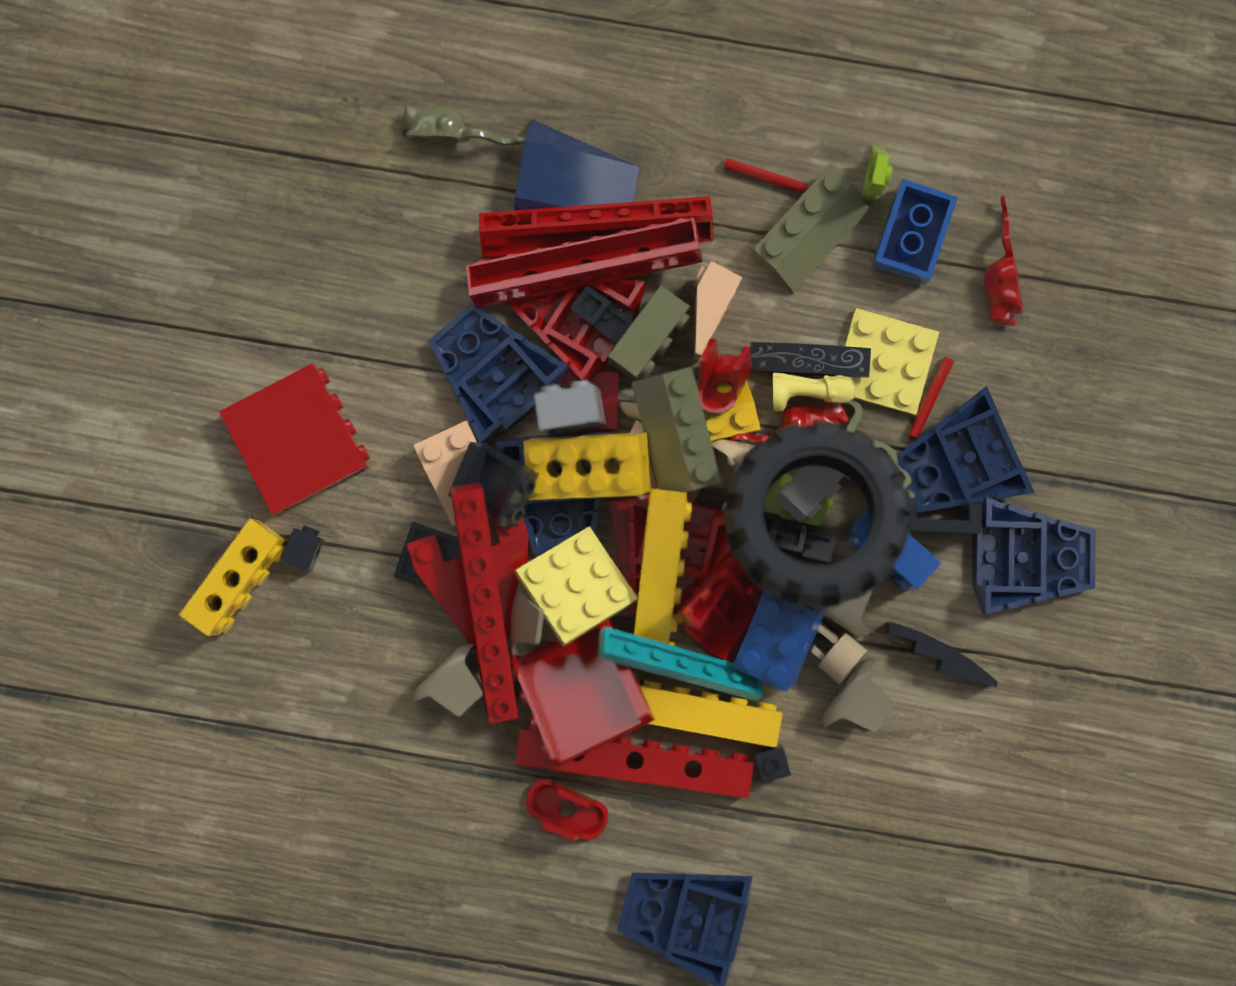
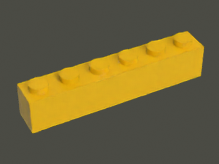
[634,489,692,646]
[640,680,783,748]

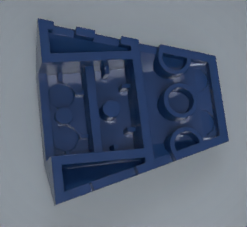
[514,119,640,224]
[429,303,569,443]
[897,386,1035,513]
[495,431,612,555]
[972,497,1096,615]
[617,872,753,986]

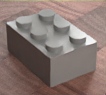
[534,380,606,434]

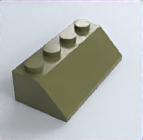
[751,164,870,293]
[631,367,721,492]

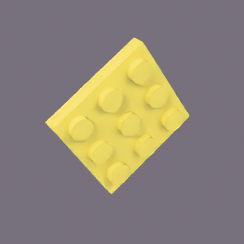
[845,308,939,416]
[515,526,638,646]

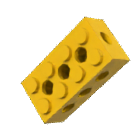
[523,432,651,500]
[179,518,288,636]

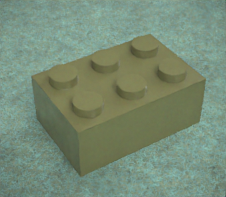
[608,285,690,382]

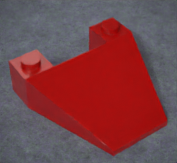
[406,516,528,644]

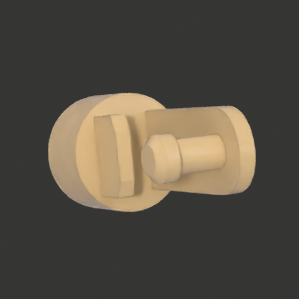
[809,622,868,684]

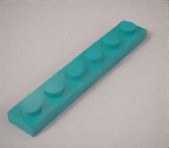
[599,627,763,701]

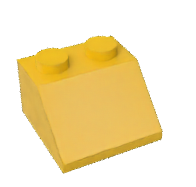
[697,380,761,443]

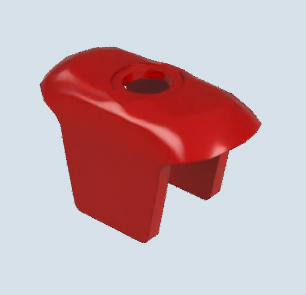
[697,338,753,414]
[526,779,608,841]

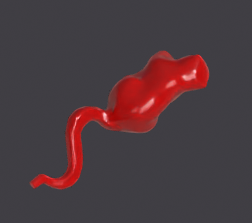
[984,196,1024,326]
[725,402,849,444]

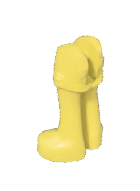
[773,373,855,411]

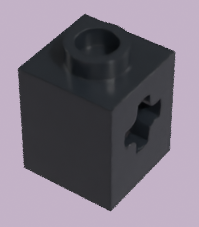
[281,525,325,572]
[752,744,791,783]

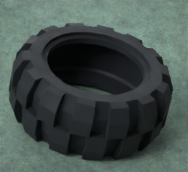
[724,421,912,609]

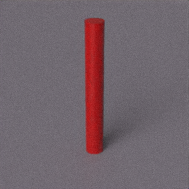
[723,158,809,194]
[907,357,955,439]

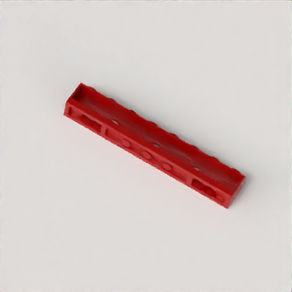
[479,196,713,259]
[466,218,703,309]
[450,483,519,724]
[515,723,754,798]

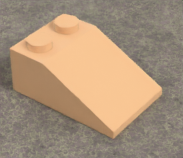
[693,261,742,362]
[413,420,478,526]

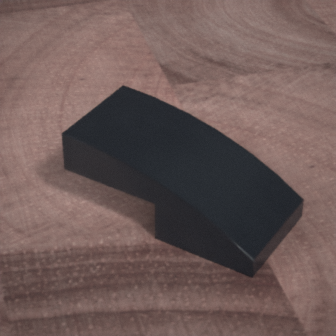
[570,285,634,345]

